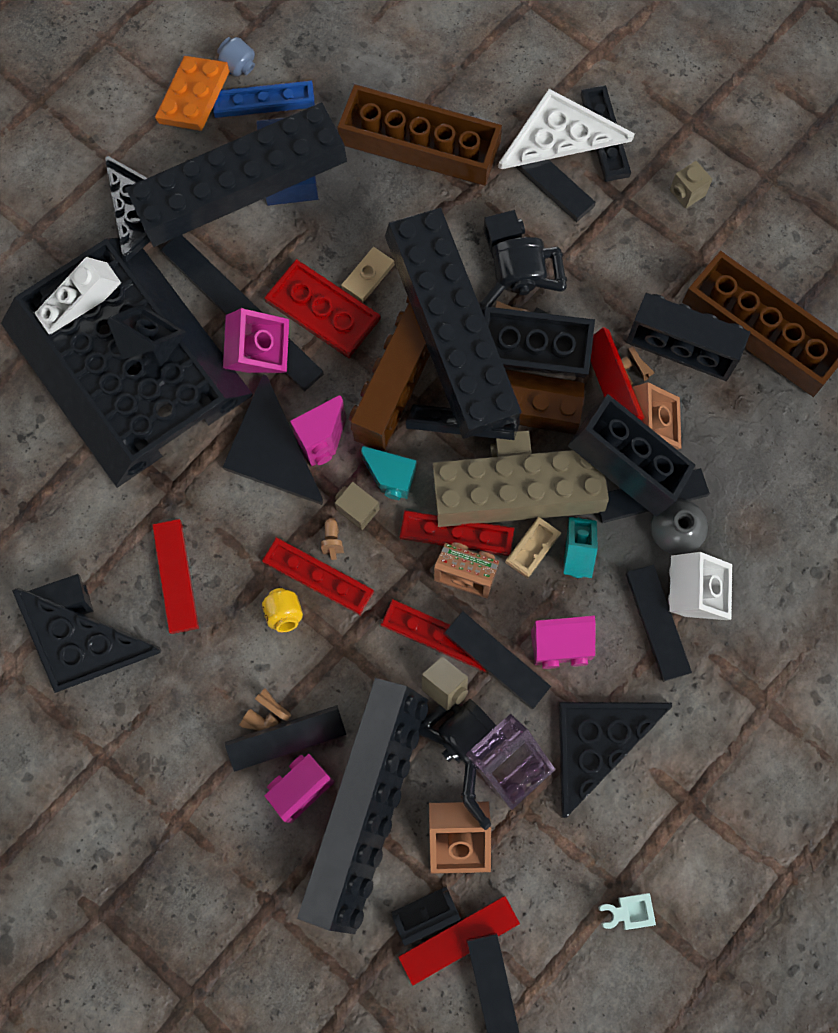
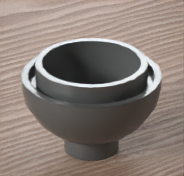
[651,499,708,555]

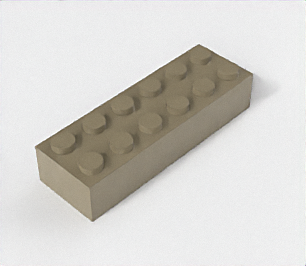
[433,450,609,527]

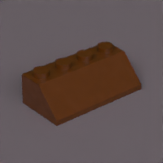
[505,370,585,435]

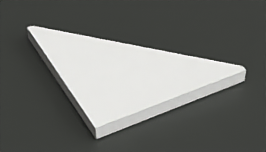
[498,89,635,169]

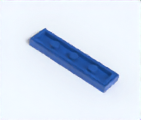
[213,81,315,118]

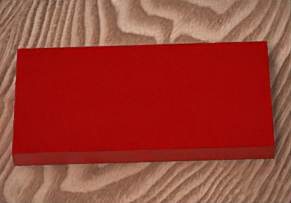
[264,259,381,358]

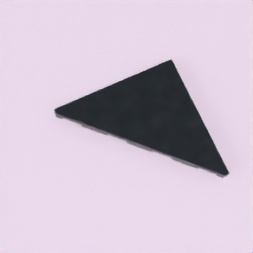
[105,156,150,263]
[223,374,323,505]
[12,588,161,693]
[559,702,672,818]

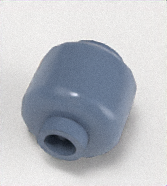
[217,37,255,76]

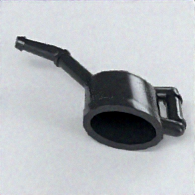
[479,237,567,314]
[418,699,508,830]

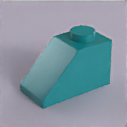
[361,446,417,500]
[563,517,598,578]

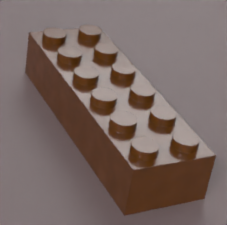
[338,84,502,186]
[682,251,838,398]
[349,296,430,452]

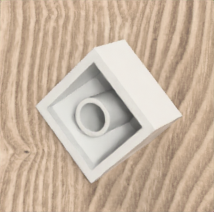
[668,552,732,620]

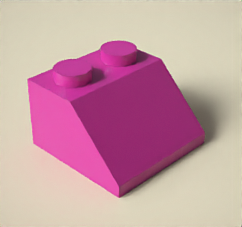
[223,308,289,373]
[290,395,346,467]
[531,616,595,669]
[264,754,335,824]

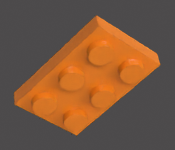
[155,56,230,131]

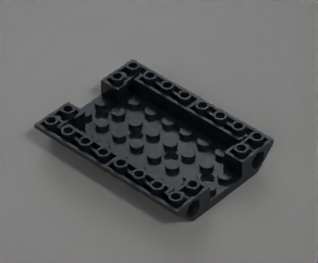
[1,238,253,488]

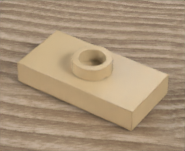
[341,247,395,303]
[505,517,561,579]

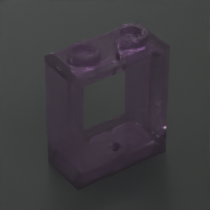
[466,714,555,810]

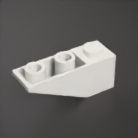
[35,257,121,334]

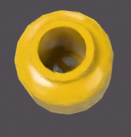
[262,588,303,633]

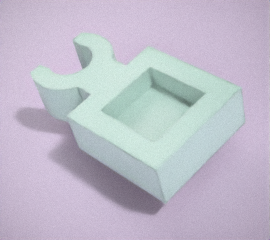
[598,893,656,930]

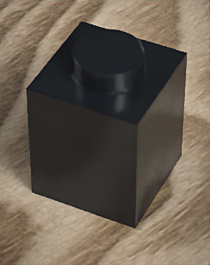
[483,210,525,253]

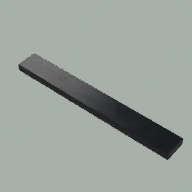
[161,235,324,392]

